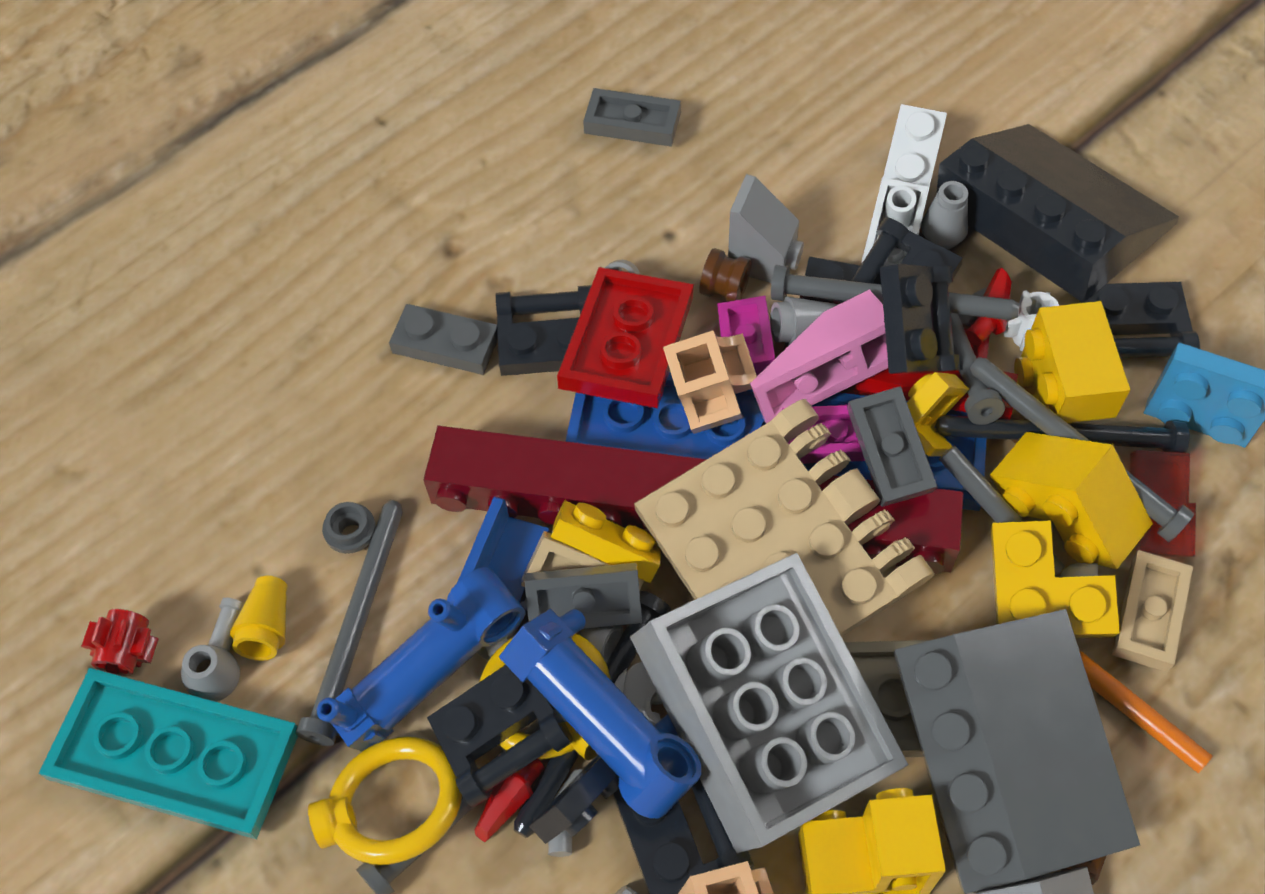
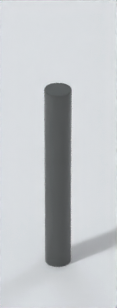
[938,445,1065,576]

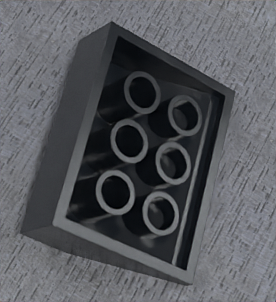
[936,124,1179,303]

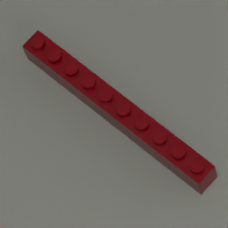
[423,425,963,575]

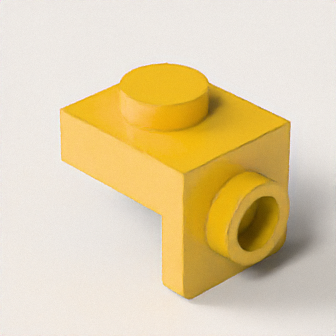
[907,372,969,456]

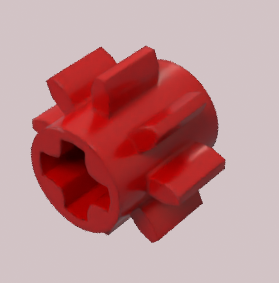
[81,609,159,676]

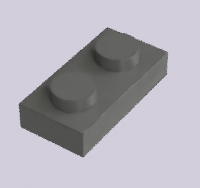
[583,88,681,147]
[389,304,498,375]
[847,386,937,507]
[525,563,642,629]

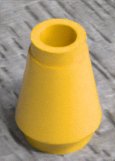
[230,576,288,661]

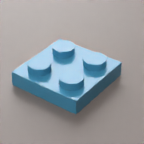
[1143,342,1265,448]

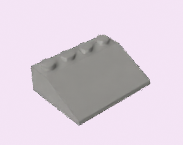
[630,553,908,853]

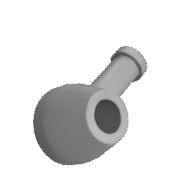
[181,598,245,702]

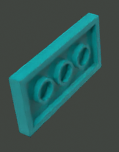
[38,668,298,839]

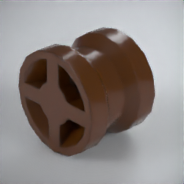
[699,248,752,302]

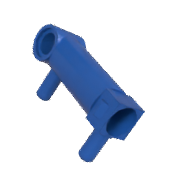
[317,567,525,751]
[499,609,701,819]

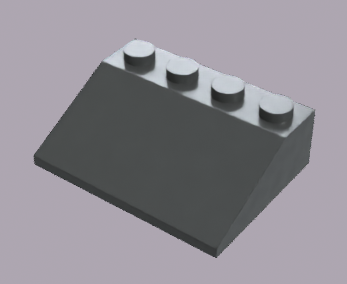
[894,609,1140,894]

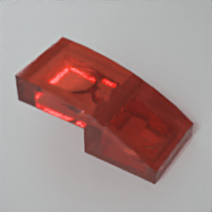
[1130,450,1196,557]

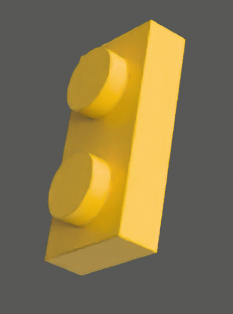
[550,500,661,583]

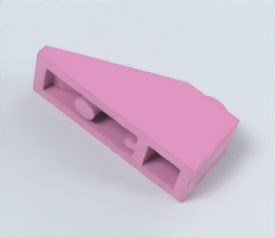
[750,289,888,423]

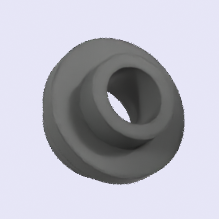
[322,502,376,554]

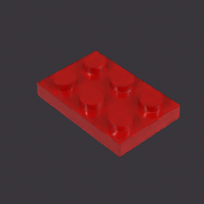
[557,267,694,409]

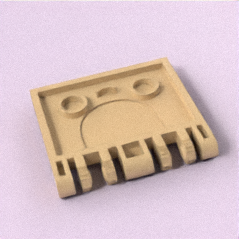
[634,399,935,637]

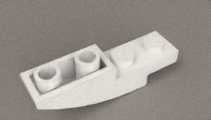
[861,104,947,266]

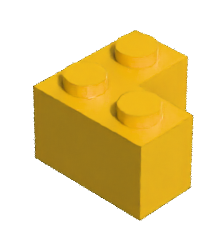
[1014,301,1130,423]
[990,432,1153,569]
[991,520,1120,638]
[798,788,946,894]

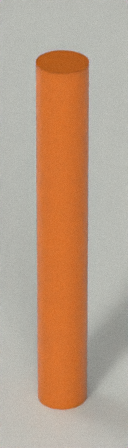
[1079,650,1213,773]

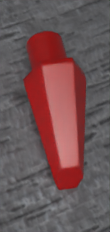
[966,267,1012,346]
[474,759,545,842]

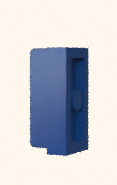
[458,496,550,603]

